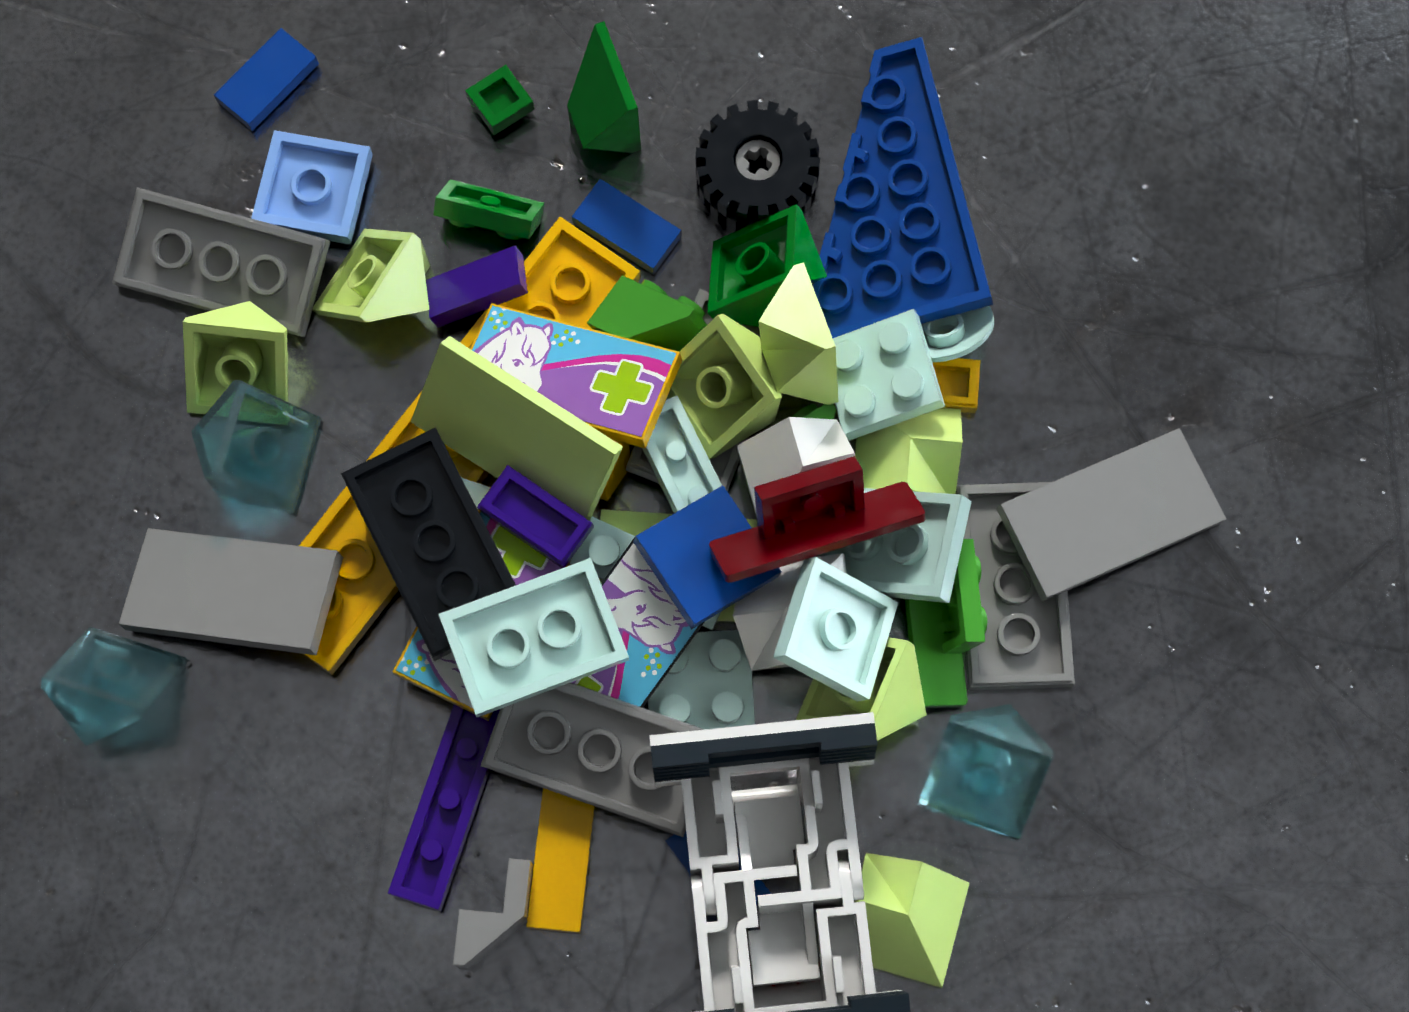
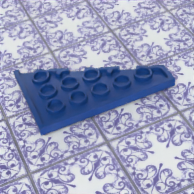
[812,37,993,338]

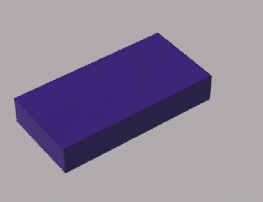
[426,245,528,328]
[477,465,594,568]

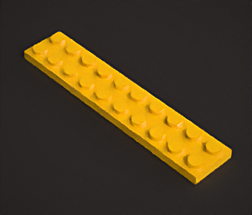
[299,217,641,675]

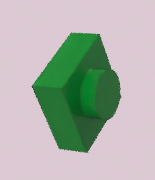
[465,65,535,135]

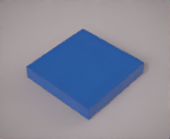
[633,485,782,630]

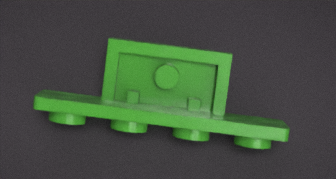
[904,539,988,708]

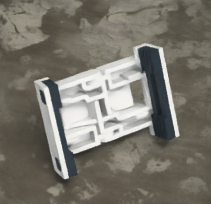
[649,712,911,1012]

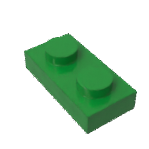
[433,179,544,240]

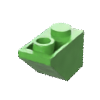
[587,275,707,351]

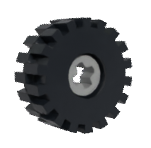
[695,100,820,231]

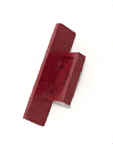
[709,456,925,583]

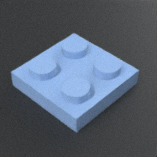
[251,130,373,245]

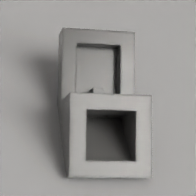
[453,858,534,969]

